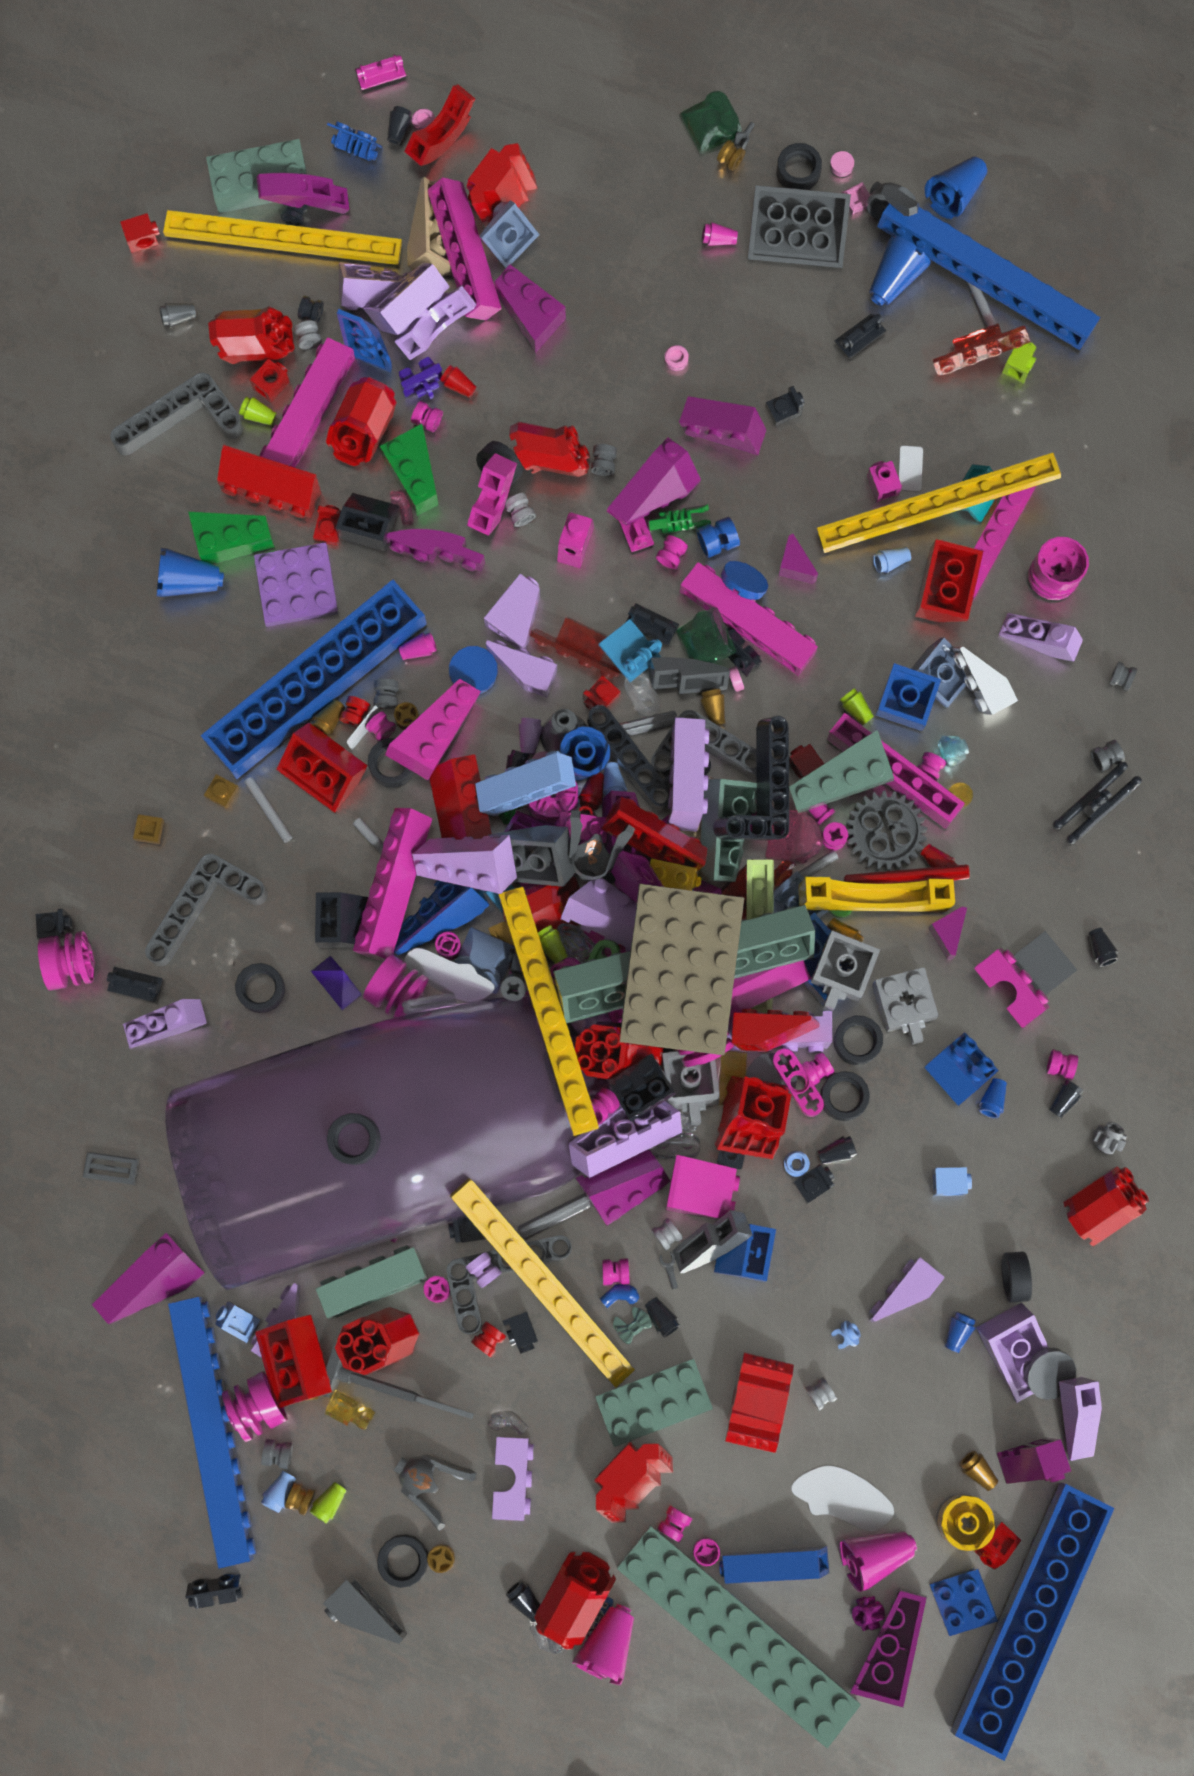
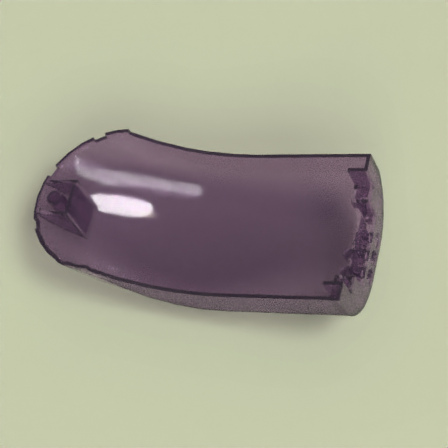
[165,996,613,1290]

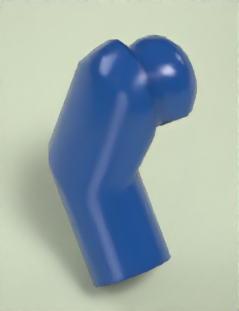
[599,1284,639,1308]

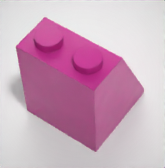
[666,1155,740,1220]

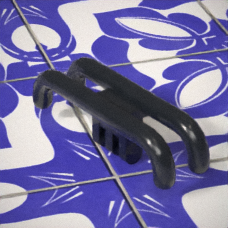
[1052,761,1142,845]

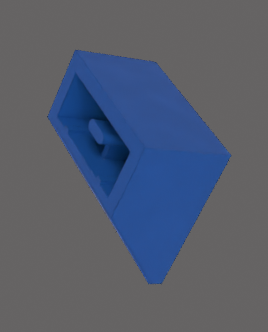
[924,1032,999,1106]
[714,1224,776,1282]

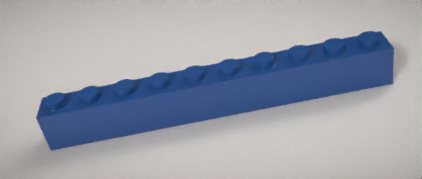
[877,203,1101,350]
[168,1297,256,1569]

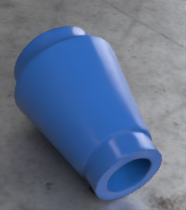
[979,1078,1007,1118]
[945,1311,976,1353]

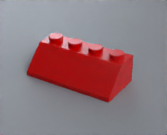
[217,445,322,518]
[430,754,492,840]
[601,797,708,871]

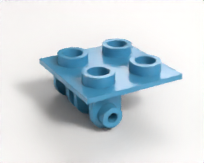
[598,619,662,682]

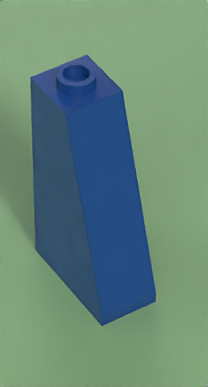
[720,1546,830,1584]

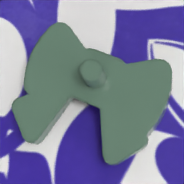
[613,1307,653,1344]

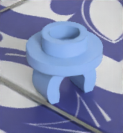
[831,1321,861,1349]

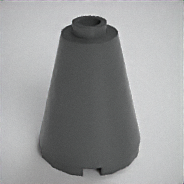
[540,709,588,752]

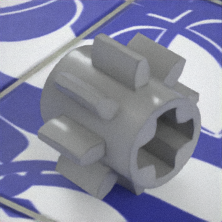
[1093,1122,1127,1154]

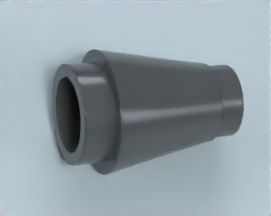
[159,303,196,327]

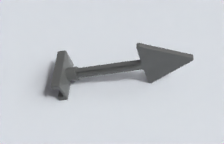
[321,1343,474,1419]

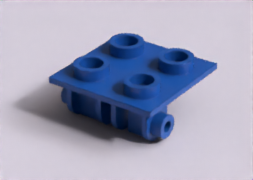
[327,121,383,161]
[930,1568,998,1636]

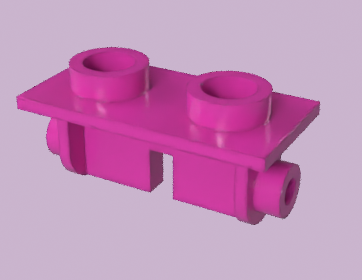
[355,54,406,90]
[619,517,654,553]
[554,811,607,843]

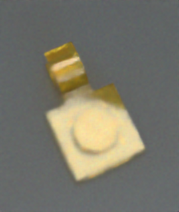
[324,1390,375,1430]

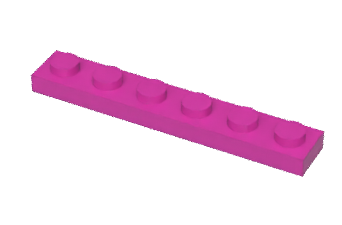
[973,486,1036,599]

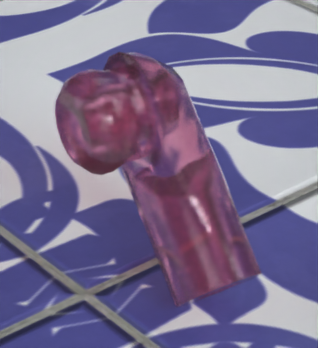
[390,489,414,525]

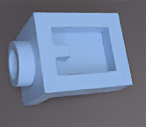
[215,1301,260,1343]

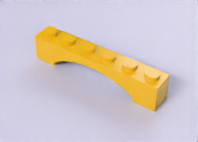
[798,877,955,912]

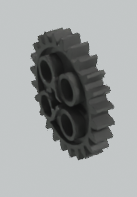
[846,790,927,871]

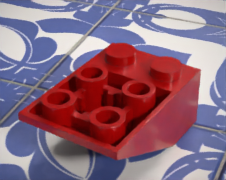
[732,1009,820,1052]

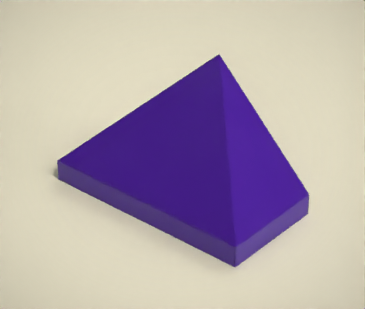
[311,955,362,1010]

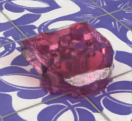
[765,810,823,864]

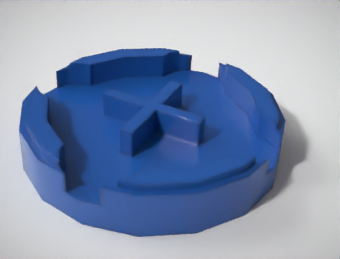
[721,561,769,600]
[449,646,498,694]

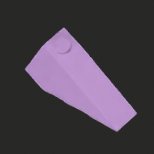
[339,262,410,310]

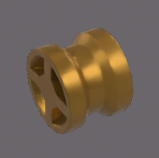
[717,140,746,171]
[394,702,419,730]
[285,1483,315,1516]
[427,1544,455,1573]

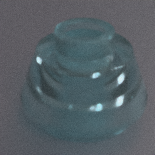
[938,735,969,768]

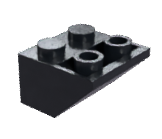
[336,493,399,551]
[315,892,368,948]
[608,1054,676,1122]

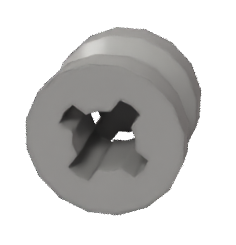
[294,320,322,350]
[651,1218,683,1251]
[805,1377,837,1411]

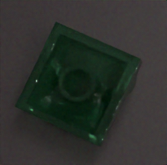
[679,91,742,154]
[676,607,737,664]

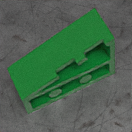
[380,424,439,516]
[188,512,275,564]

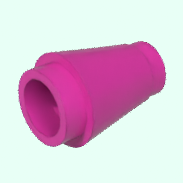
[702,222,738,246]
[399,632,437,660]

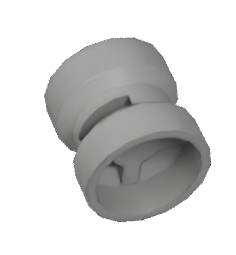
[505,493,536,527]

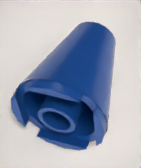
[924,157,987,219]
[869,236,931,306]
[156,548,224,597]
[560,726,610,780]

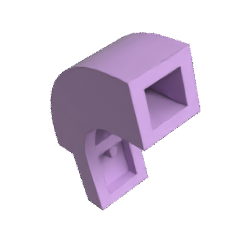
[395,285,477,360]

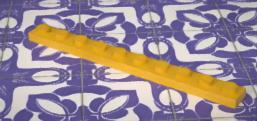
[163,210,402,265]
[817,453,1061,553]
[499,887,599,1136]
[449,1178,635,1388]

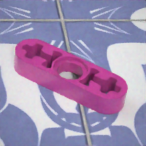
[772,1049,824,1117]

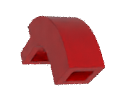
[404,84,476,166]

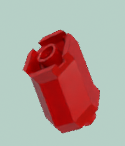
[208,306,295,364]
[326,377,397,466]
[509,422,590,477]
[503,877,580,933]
[575,1024,663,1079]
[1063,1166,1149,1246]
[335,1307,420,1375]
[534,1552,616,1649]

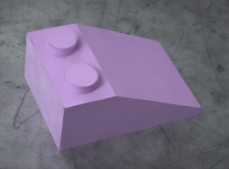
[976,1302,1049,1403]

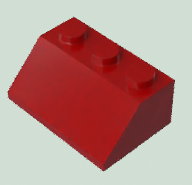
[915,539,984,622]
[276,723,368,813]
[255,1314,332,1409]

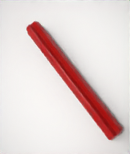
[844,864,970,884]

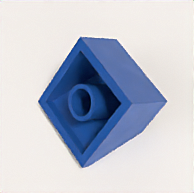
[875,663,941,731]

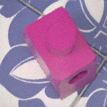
[557,512,594,569]

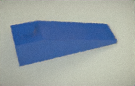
[337,309,392,373]
[394,880,489,955]

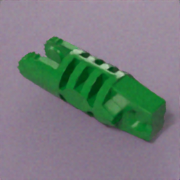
[647,504,711,534]

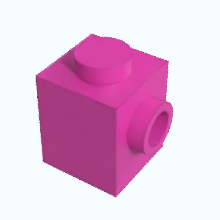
[867,461,902,503]

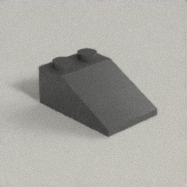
[488,825,575,887]
[323,1576,407,1644]

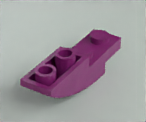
[256,173,349,214]
[386,529,485,572]

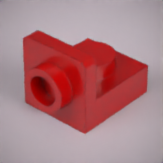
[313,505,341,546]
[583,675,621,715]
[975,1522,1022,1570]

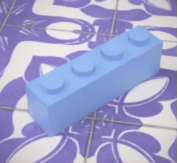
[475,751,576,816]

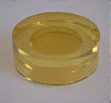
[949,783,973,809]

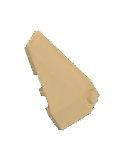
[407,177,453,276]

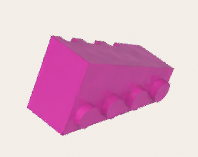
[385,679,481,780]

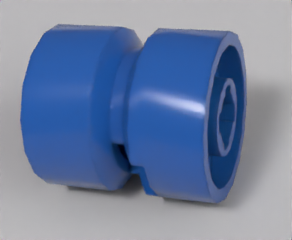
[696,516,740,558]

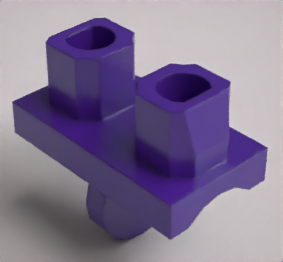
[398,357,442,400]

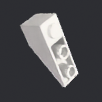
[952,647,1018,715]

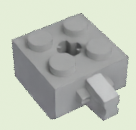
[810,931,880,1011]
[872,967,939,1045]
[662,1052,720,1126]

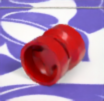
[339,696,371,728]
[471,1321,507,1357]

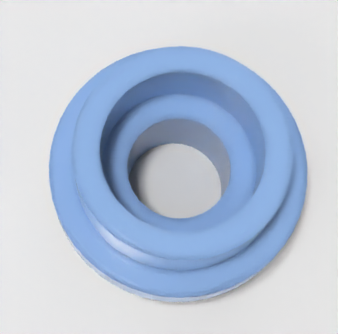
[784,1151,810,1177]

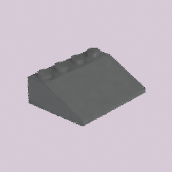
[748,185,851,268]

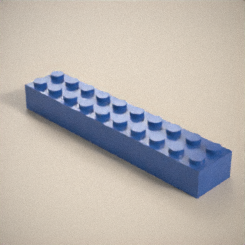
[200,580,427,780]
[950,1483,1115,1761]

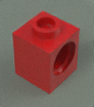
[120,213,160,253]
[250,359,290,403]
[789,744,825,780]

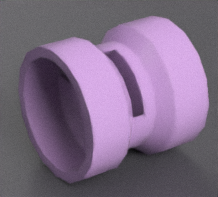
[465,1252,502,1288]

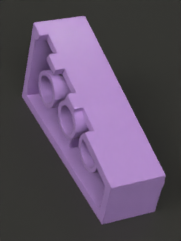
[667,718,709,832]
[412,835,517,894]
[561,878,636,952]
[727,1011,832,1053]
[569,1101,682,1178]

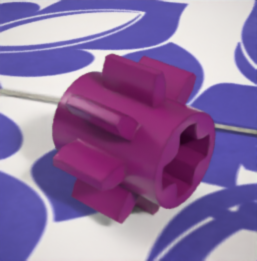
[852,1596,885,1631]

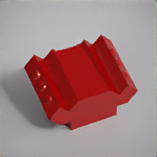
[466,143,538,228]
[715,1076,792,1159]
[725,1353,794,1453]
[594,1441,673,1523]

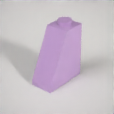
[484,574,540,650]

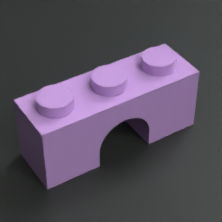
[492,1437,534,1521]

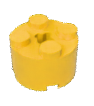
[937,1494,995,1551]

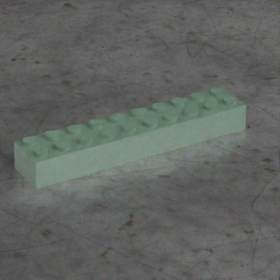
[554,905,815,1023]
[617,1524,861,1749]

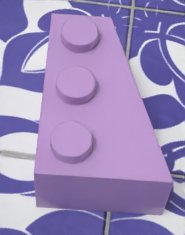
[363,263,449,335]

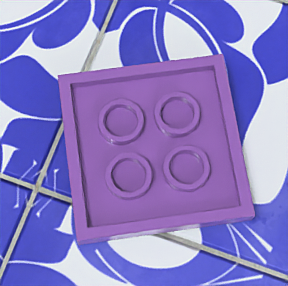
[254,543,339,627]

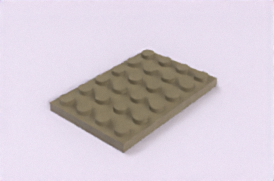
[619,884,744,1055]

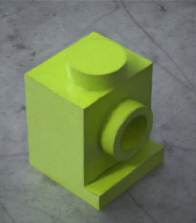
[1002,339,1037,383]

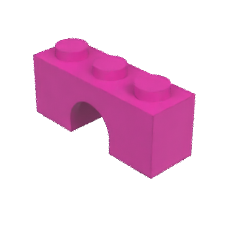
[467,453,517,536]
[974,947,1050,1028]

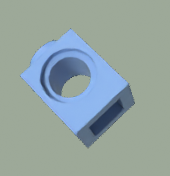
[932,1167,972,1196]

